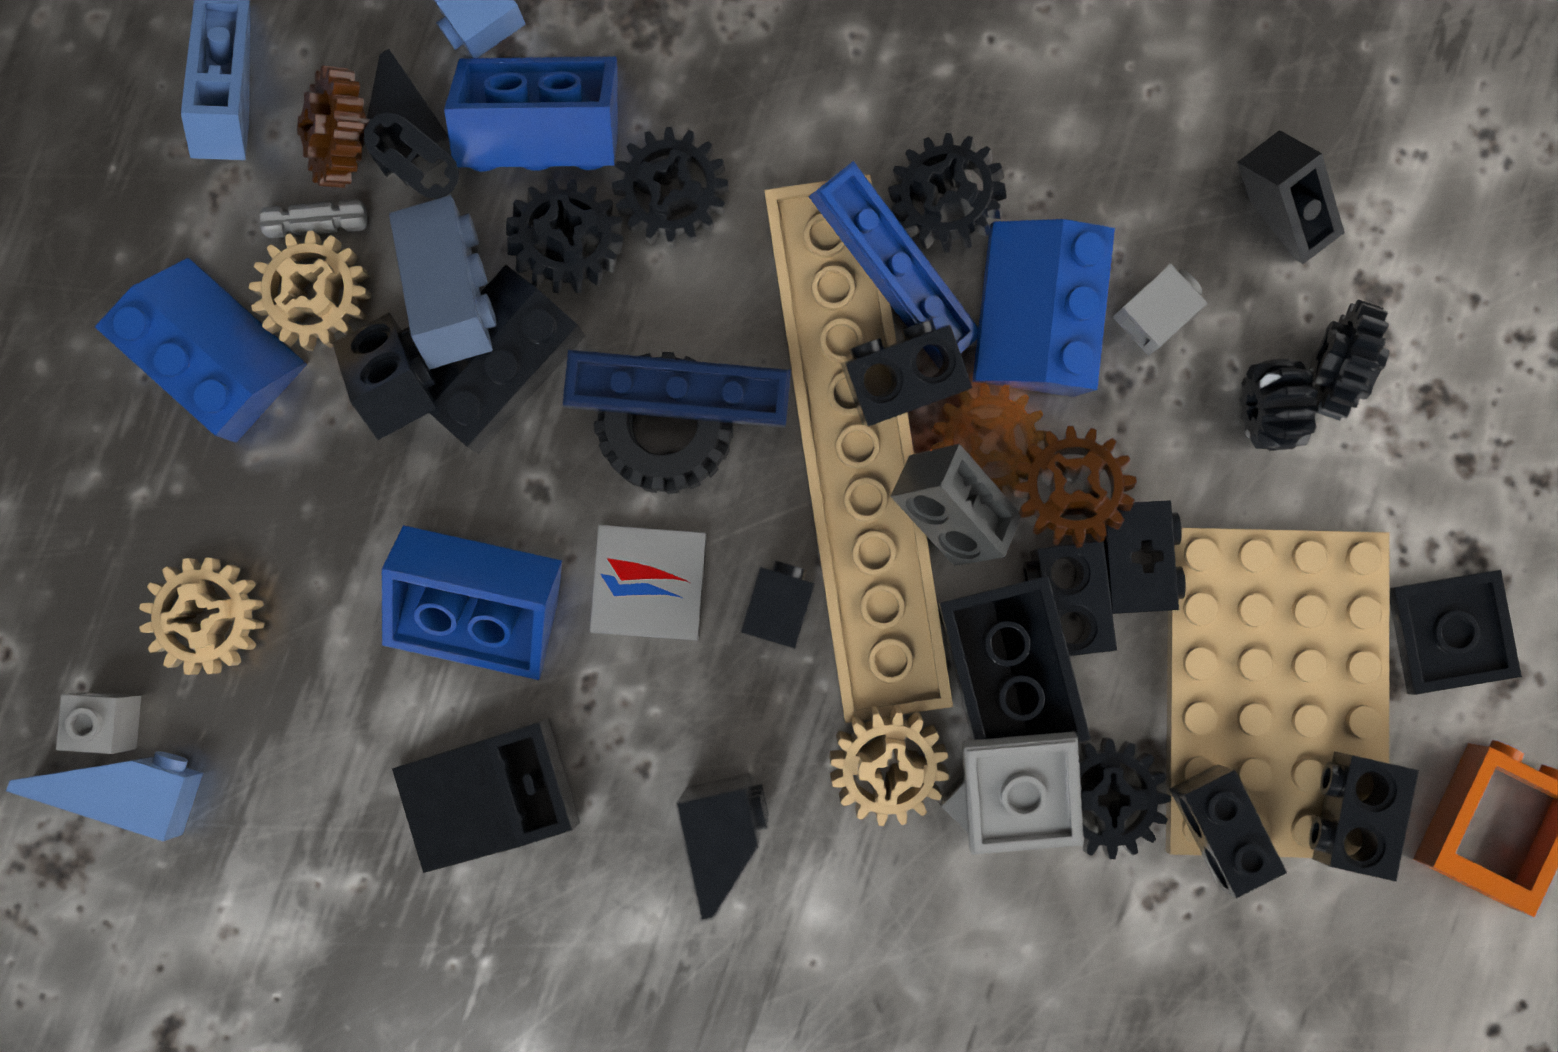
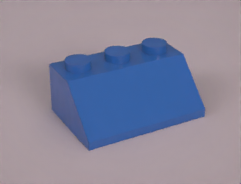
[444,56,618,171]
[972,219,1115,397]
[95,258,308,443]
[382,525,562,680]

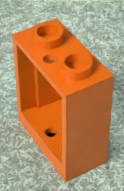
[1413,740,1558,918]

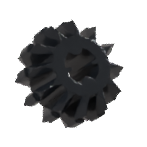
[1239,358,1319,451]

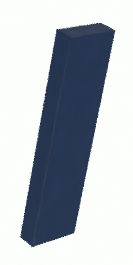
[562,350,791,428]

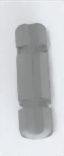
[260,199,368,238]

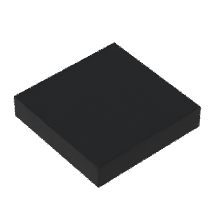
[1389,570,1522,695]

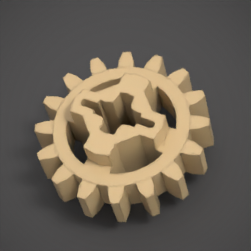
[249,231,372,351]
[139,557,264,675]
[829,705,949,826]

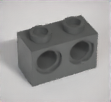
[890,444,1021,566]

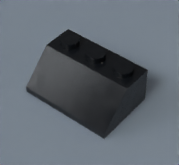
[429,265,585,454]
[937,576,1091,743]
[676,773,769,921]

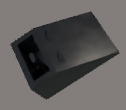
[392,719,580,873]

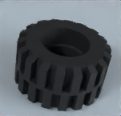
[594,352,734,494]

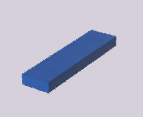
[808,161,978,369]

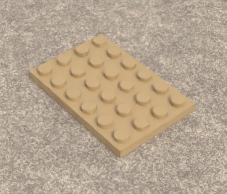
[1166,528,1390,858]

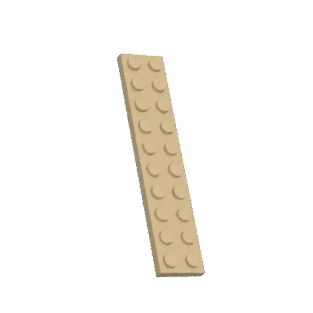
[764,174,953,723]

